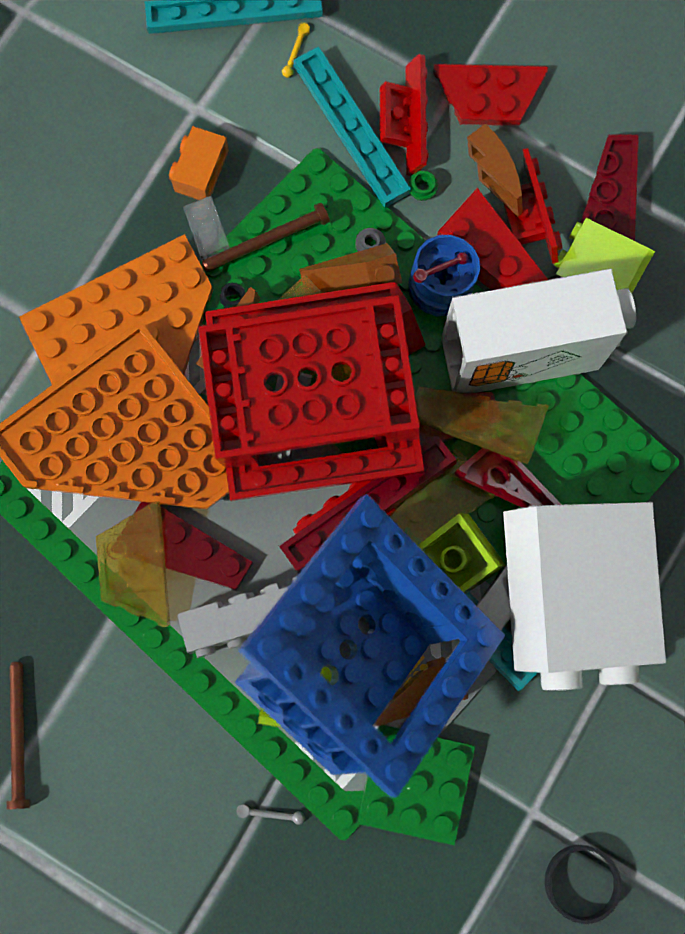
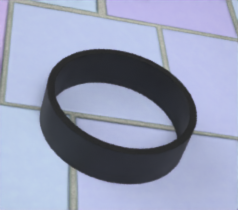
[545,845,622,924]

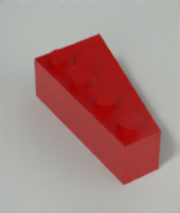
[437,188,548,291]

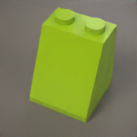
[554,218,655,294]

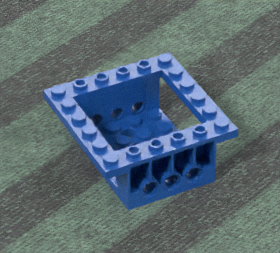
[235,494,505,797]

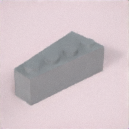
[177,577,297,658]

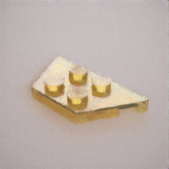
[96,501,170,627]

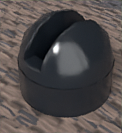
[220,283,246,308]

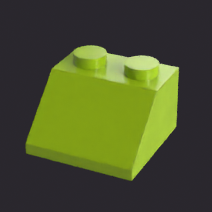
[417,513,506,594]

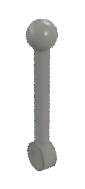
[236,804,305,825]

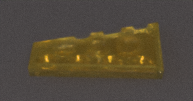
[415,387,549,464]
[390,448,496,545]

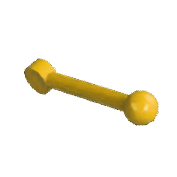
[282,23,309,78]

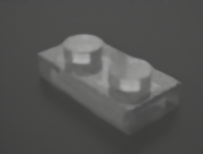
[183,196,230,261]

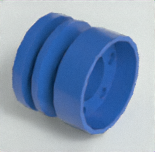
[408,235,480,316]

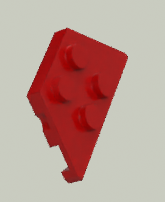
[433,64,548,126]

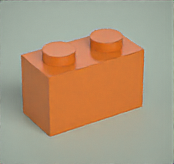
[169,126,229,203]

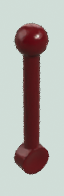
[413,252,469,283]

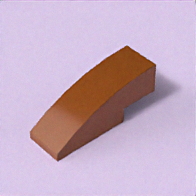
[467,123,523,216]

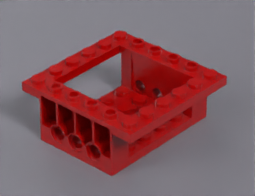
[198,282,424,502]

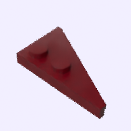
[454,436,562,508]

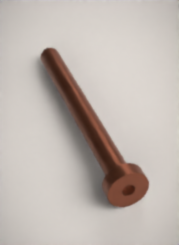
[201,203,330,271]
[6,662,30,810]

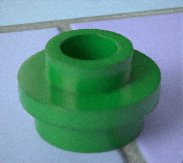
[408,171,438,201]

